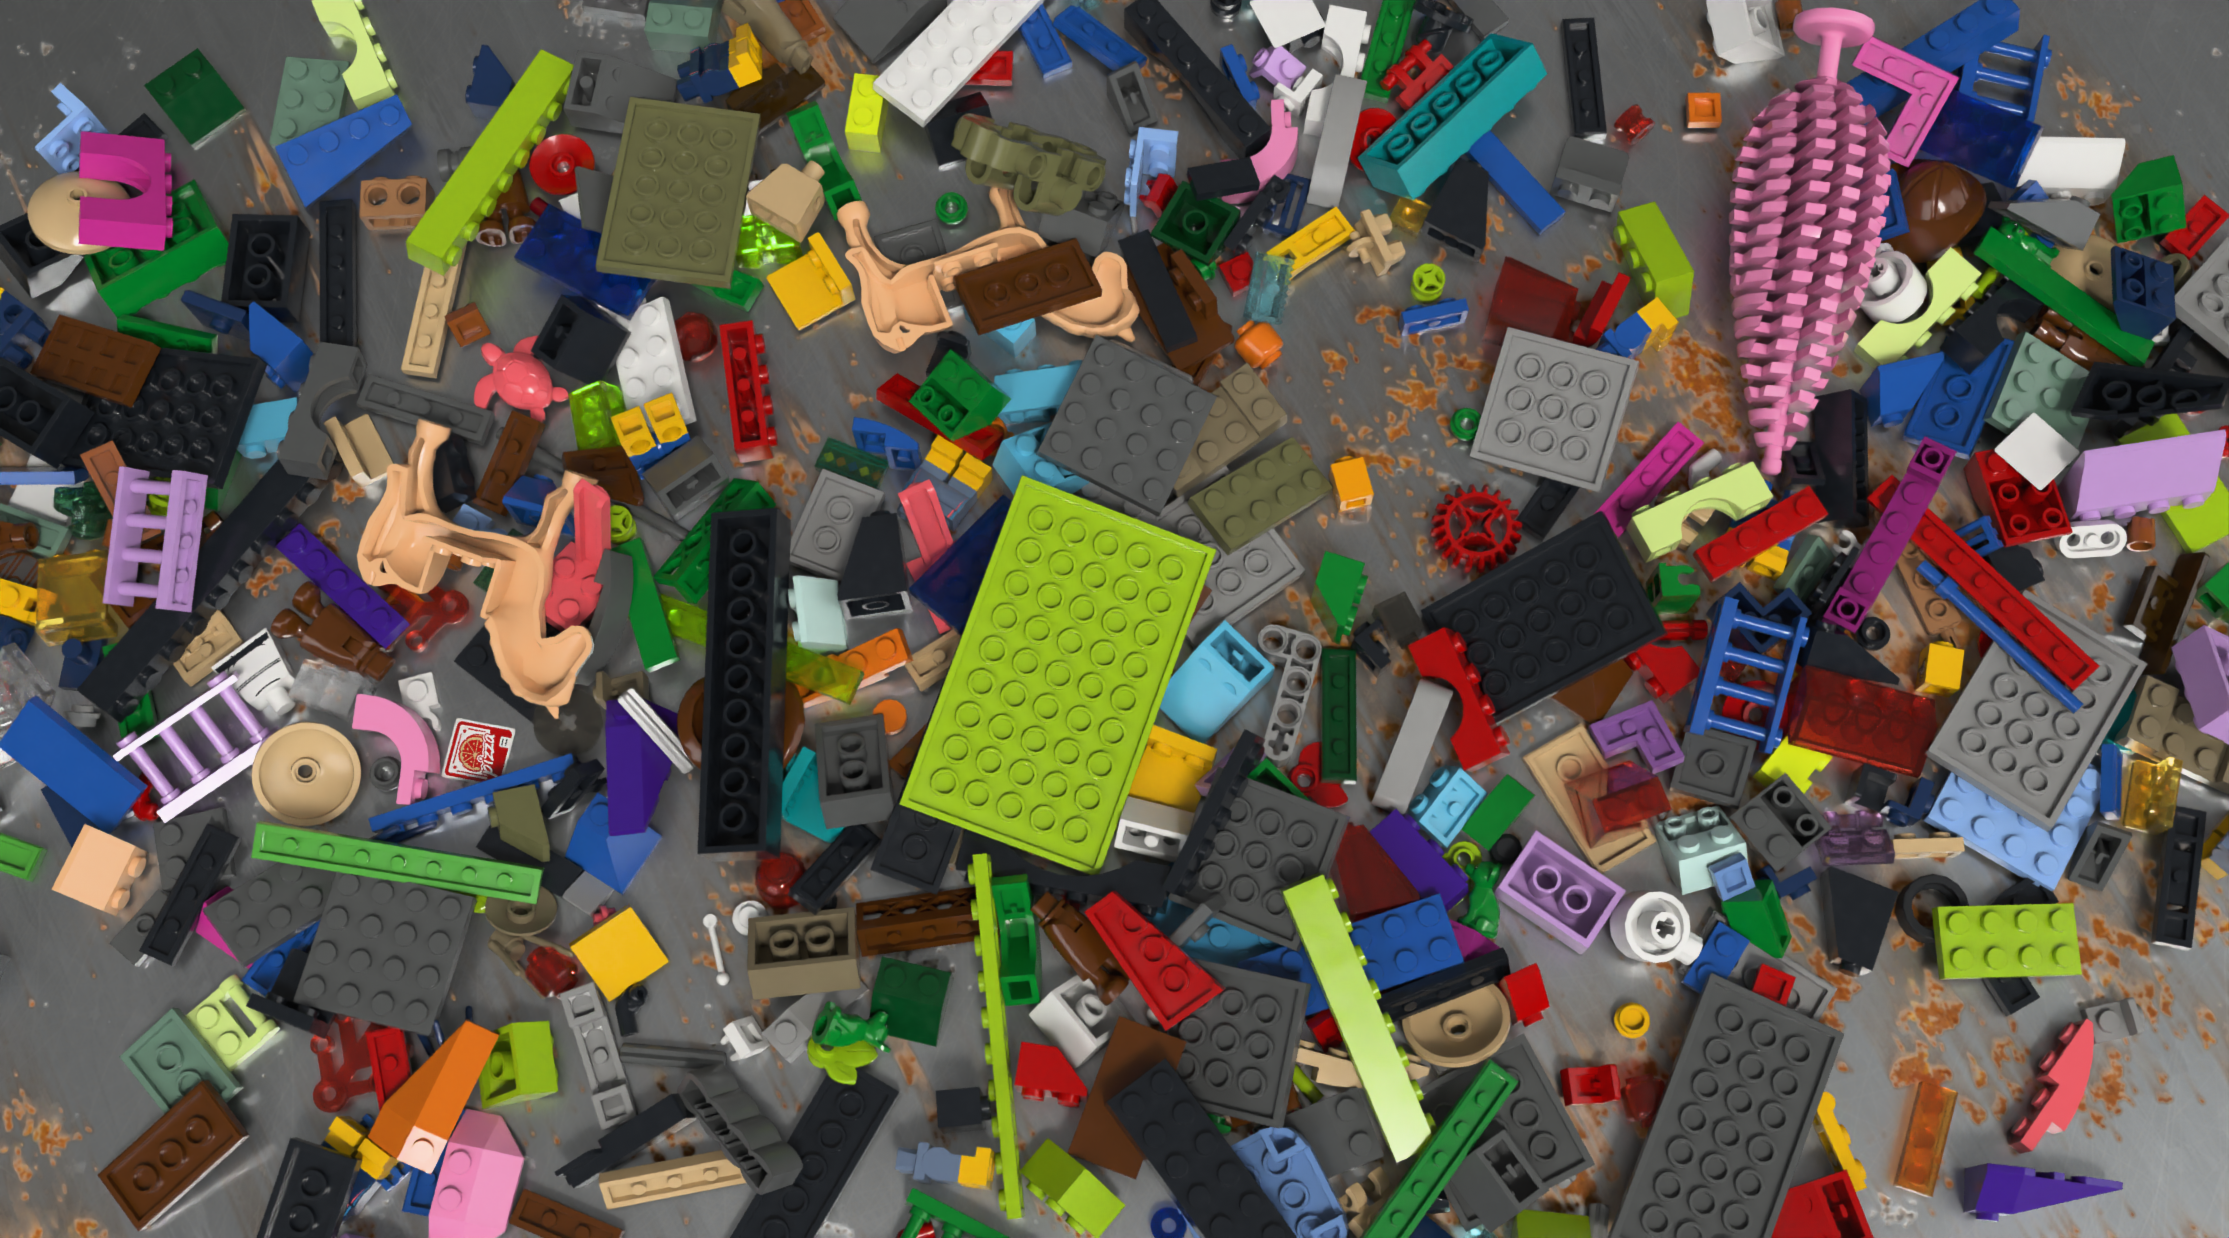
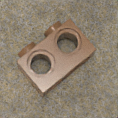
[359,175,435,230]

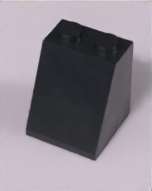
[837,510,912,620]

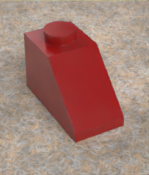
[1495,963,1550,1027]

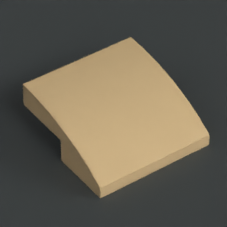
[173,609,245,687]

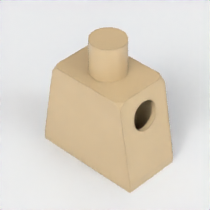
[746,161,825,243]

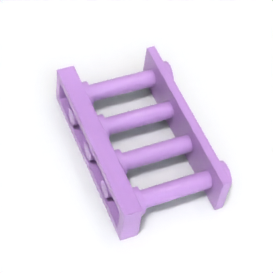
[102,466,208,612]
[113,670,280,823]

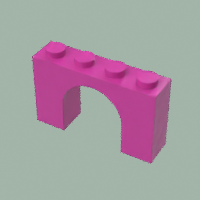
[78,131,173,251]

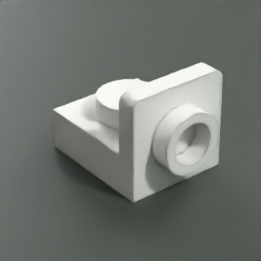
[1273,68,1323,118]

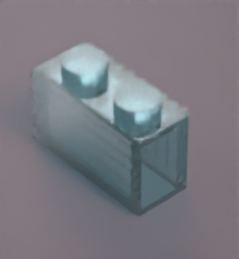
[1243,251,1295,325]

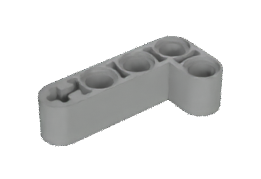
[1256,624,1322,768]
[1371,677,1453,816]

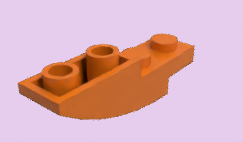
[786,628,914,709]

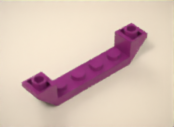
[1823,436,1957,634]

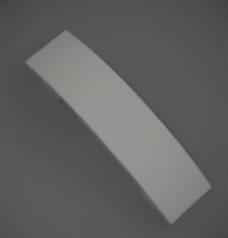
[1306,74,1367,209]
[559,982,637,1131]

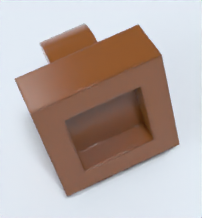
[444,302,491,347]

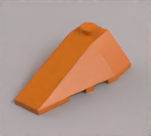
[367,1019,500,1174]

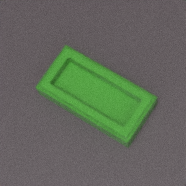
[0,833,48,882]

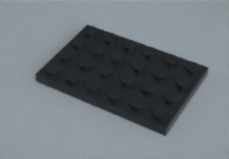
[61,347,267,489]
[1421,511,1668,725]

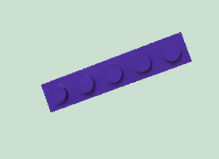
[276,523,410,649]

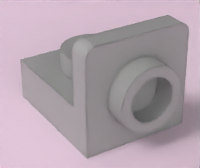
[2080,997,2145,1044]

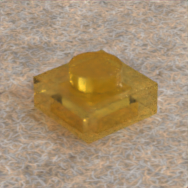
[1389,197,1432,238]

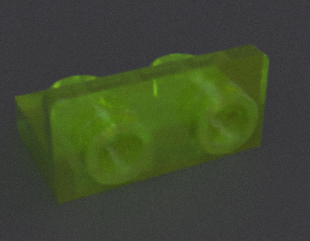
[568,380,625,450]

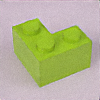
[1019,1138,1126,1238]

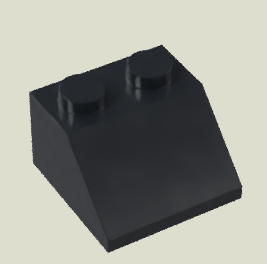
[0,213,85,299]

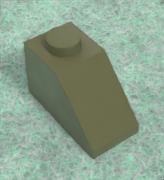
[487,784,550,862]

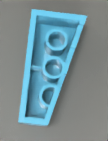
[994,360,1083,424]

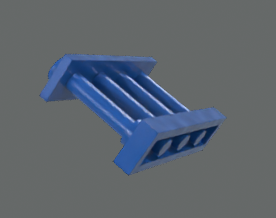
[1941,35,2052,151]
[1683,596,1810,754]

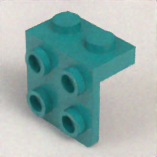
[781,746,847,844]

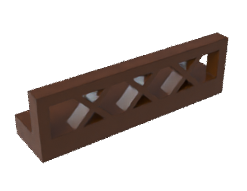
[856,887,1000,957]

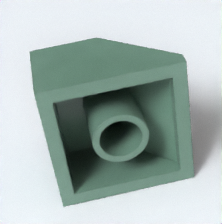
[644,0,723,53]

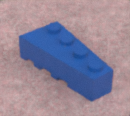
[275,95,412,211]

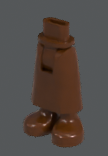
[476,168,538,247]
[2029,304,2145,372]
[270,581,395,682]
[1030,890,1130,1006]

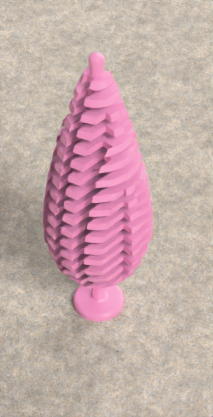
[1729,8,1891,475]

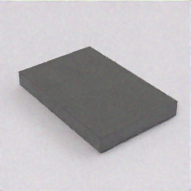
[874,219,964,313]

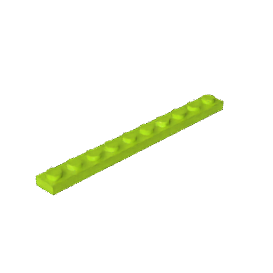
[968,853,1025,1220]

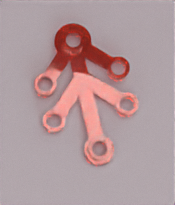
[339,567,470,655]
[310,1014,414,1113]

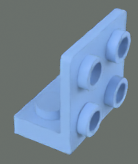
[35,83,110,174]
[1124,127,1178,217]

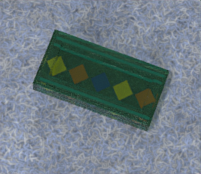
[814,437,889,490]

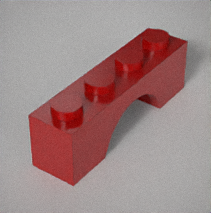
[1408,627,1510,772]
[1624,644,1700,704]

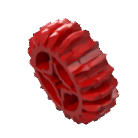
[1430,484,1522,575]

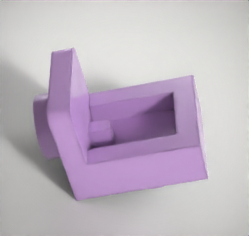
[1249,46,1306,90]

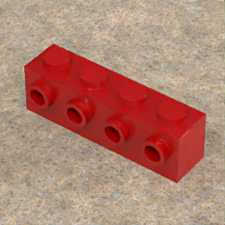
[719,320,778,463]

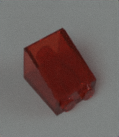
[1482,256,1581,346]
[1564,760,1672,849]
[1330,822,1420,924]

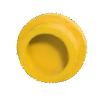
[1614,1002,1650,1039]

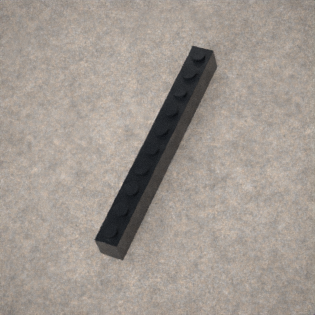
[77,449,345,724]

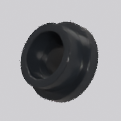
[1855,617,1890,651]

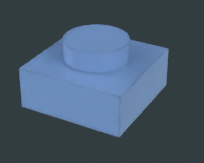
[1708,852,1755,901]

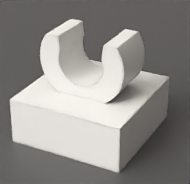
[721,1015,770,1061]

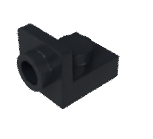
[926,331,972,377]
[1350,619,1391,678]

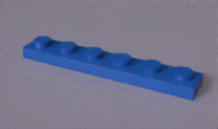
[368,753,578,837]

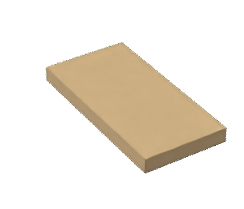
[1521,723,1657,874]

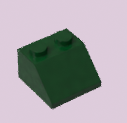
[144,48,246,148]
[1150,180,1240,266]
[869,956,954,1048]

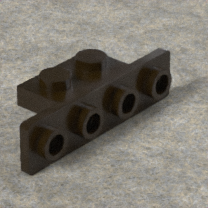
[725,63,826,135]
[2122,552,2210,675]

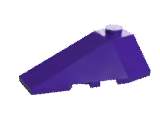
[605,698,679,836]
[1964,1163,2123,1222]

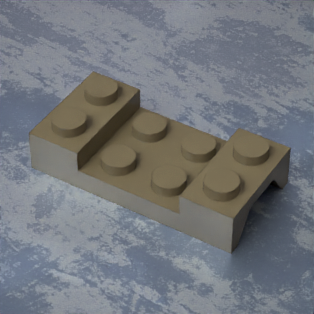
[1172,363,1288,498]
[2114,675,2229,795]

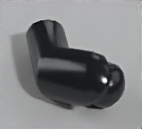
[615,984,648,1037]

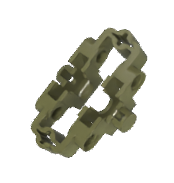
[951,113,1107,216]

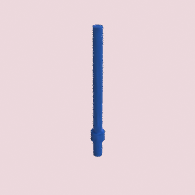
[1916,560,2083,714]

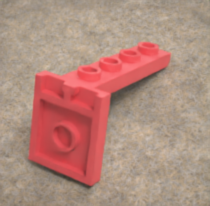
[545,478,611,632]
[897,479,985,634]

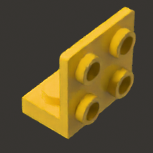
[767,232,856,330]
[1128,725,1218,813]

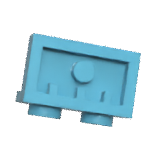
[1407,765,1488,848]

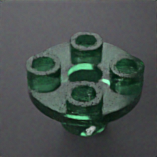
[53,481,113,541]

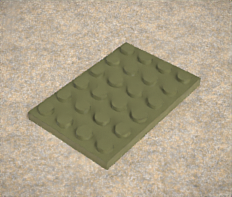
[596,97,761,289]

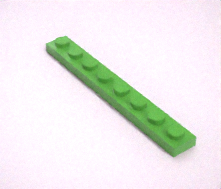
[251,821,544,904]

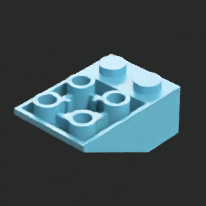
[992,422,1090,495]
[1159,620,1275,744]

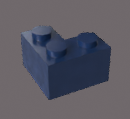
[1706,582,1812,655]

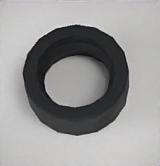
[1895,874,1969,944]

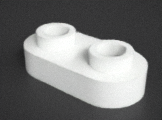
[2054,520,2127,558]

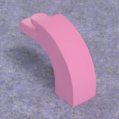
[1220,99,1298,204]
[352,694,440,805]

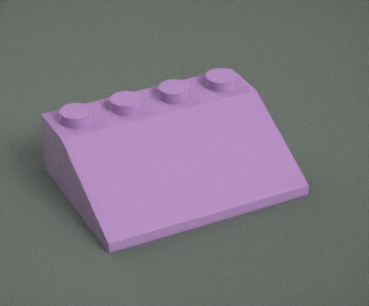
[2059,429,2227,522]

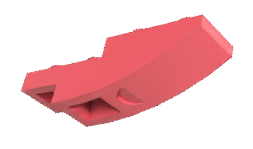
[2008,1018,2094,1154]

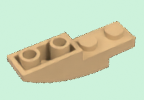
[1296,1039,1430,1088]

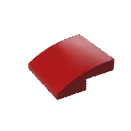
[1571,272,1631,348]

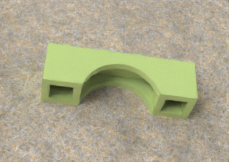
[311,0,399,110]
[1854,247,1982,370]
[1626,461,1773,563]

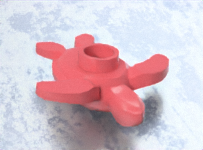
[474,336,569,423]

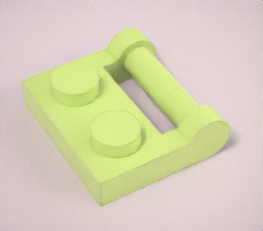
[186,974,280,1071]

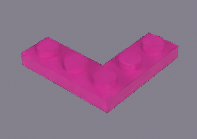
[1851,36,1959,168]

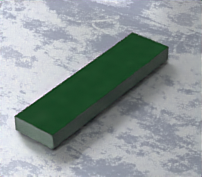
[1320,648,1357,785]

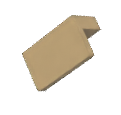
[323,414,394,488]

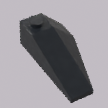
[2071,362,2229,421]

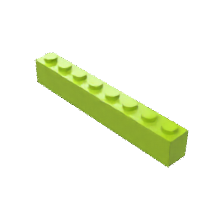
[406,49,574,276]
[1280,872,1437,1162]

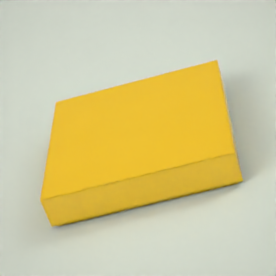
[569,904,669,1002]

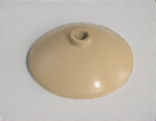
[28,171,130,255]
[2050,235,2116,314]
[251,722,361,826]
[1402,984,1511,1068]

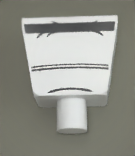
[211,628,299,715]

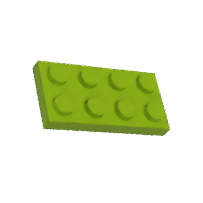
[1932,903,2082,980]

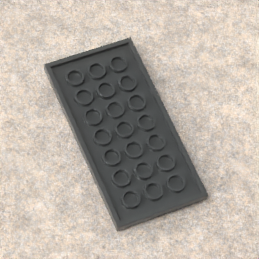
[1607,973,1844,1238]

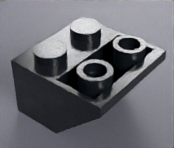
[531,294,632,389]

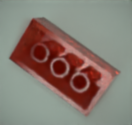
[1787,665,1937,778]

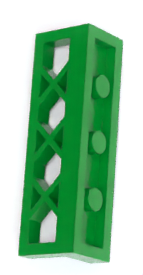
[653,478,776,604]

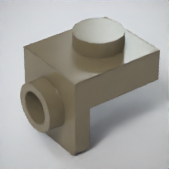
[593,671,649,710]

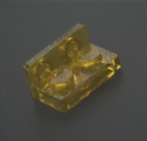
[2122,757,2183,835]

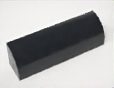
[1814,389,1869,528]

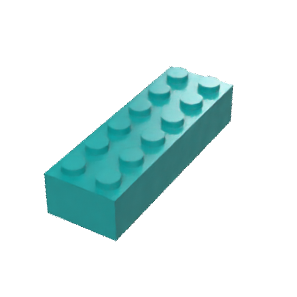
[1358,33,1547,200]

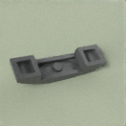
[575,549,634,686]

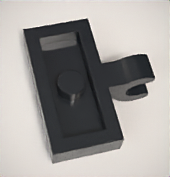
[541,758,607,820]

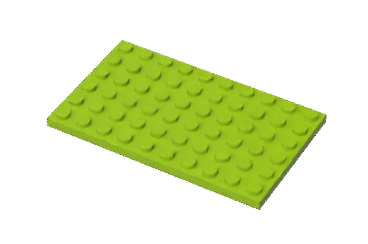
[899,475,1216,875]

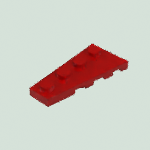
[1084,891,1226,1031]

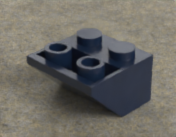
[2111,246,2176,340]

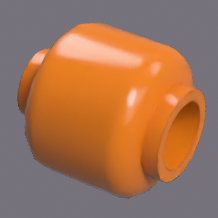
[1234,319,1283,370]

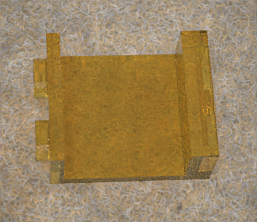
[35,549,118,647]

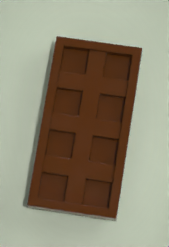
[30,314,161,408]

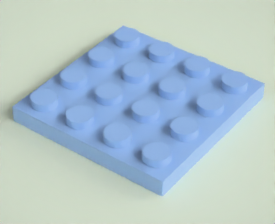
[1923,763,2101,891]

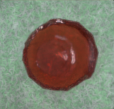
[674,312,719,362]
[755,852,806,909]

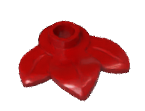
[1287,741,1348,808]

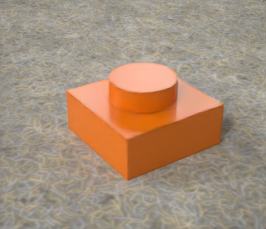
[1685,93,1722,128]

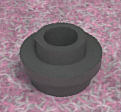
[369,756,401,791]

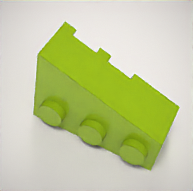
[1613,201,1694,318]

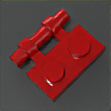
[1380,39,1454,112]

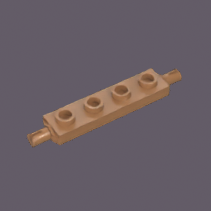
[1872,482,1962,649]

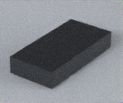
[1186,157,1260,201]

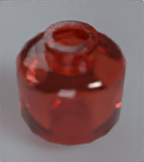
[525,946,578,999]
[1620,1073,1665,1129]

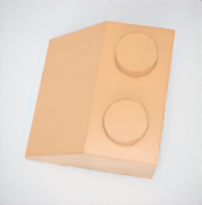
[51,824,148,916]

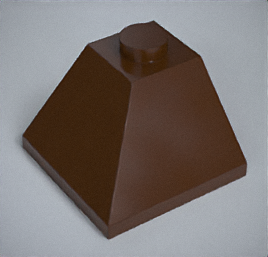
[1549,659,1634,725]

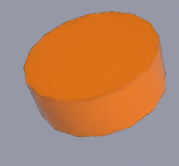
[873,699,908,735]

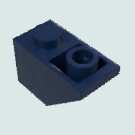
[465,45,515,119]

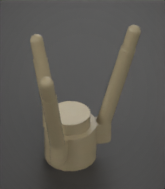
[487,929,574,999]

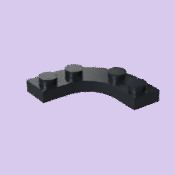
[1982,878,2059,1016]

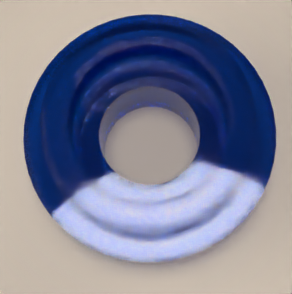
[1151,1207,1187,1238]

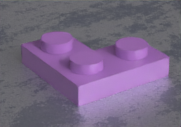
[1589,700,1685,775]

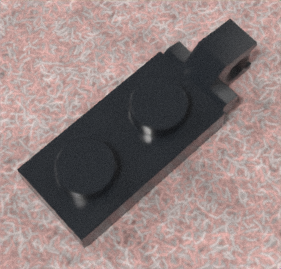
[1224,175,1291,259]

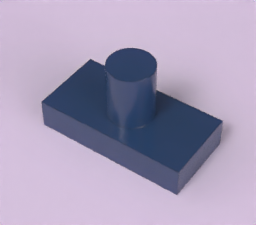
[58,621,111,691]

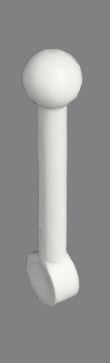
[703,914,730,985]

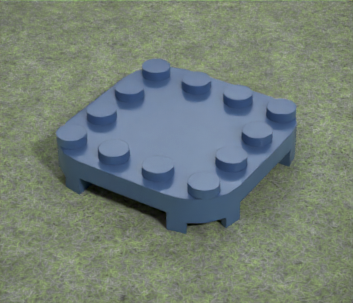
[1177,1127,1350,1238]

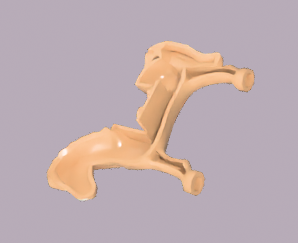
[836,171,1140,354]
[357,418,599,719]

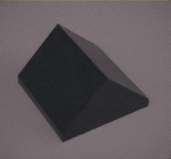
[925,92,992,169]

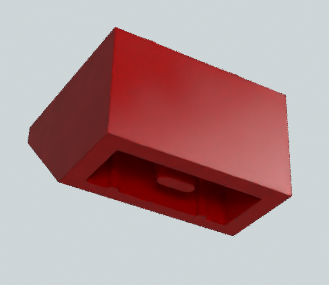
[1014,1041,1089,1108]

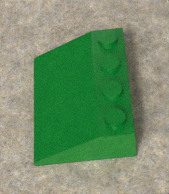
[84,179,229,318]

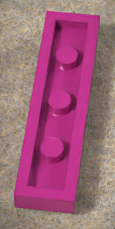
[1593,421,1704,539]

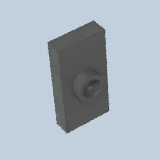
[109,889,168,967]
[1168,894,1227,949]

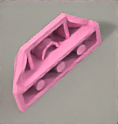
[429,1109,525,1238]

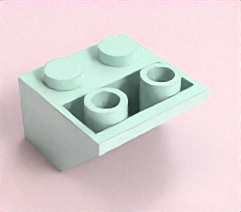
[788,575,849,660]
[1653,805,1748,895]

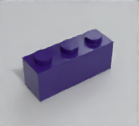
[1365,809,1469,912]

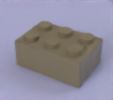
[747,907,861,1000]

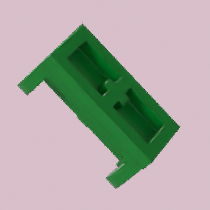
[1646,563,1701,615]

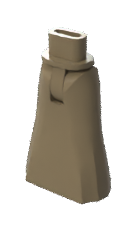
[721,0,813,74]

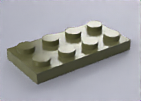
[1187,437,1333,556]

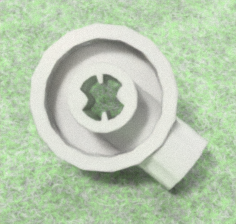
[1860,243,1927,324]
[1610,890,1703,965]

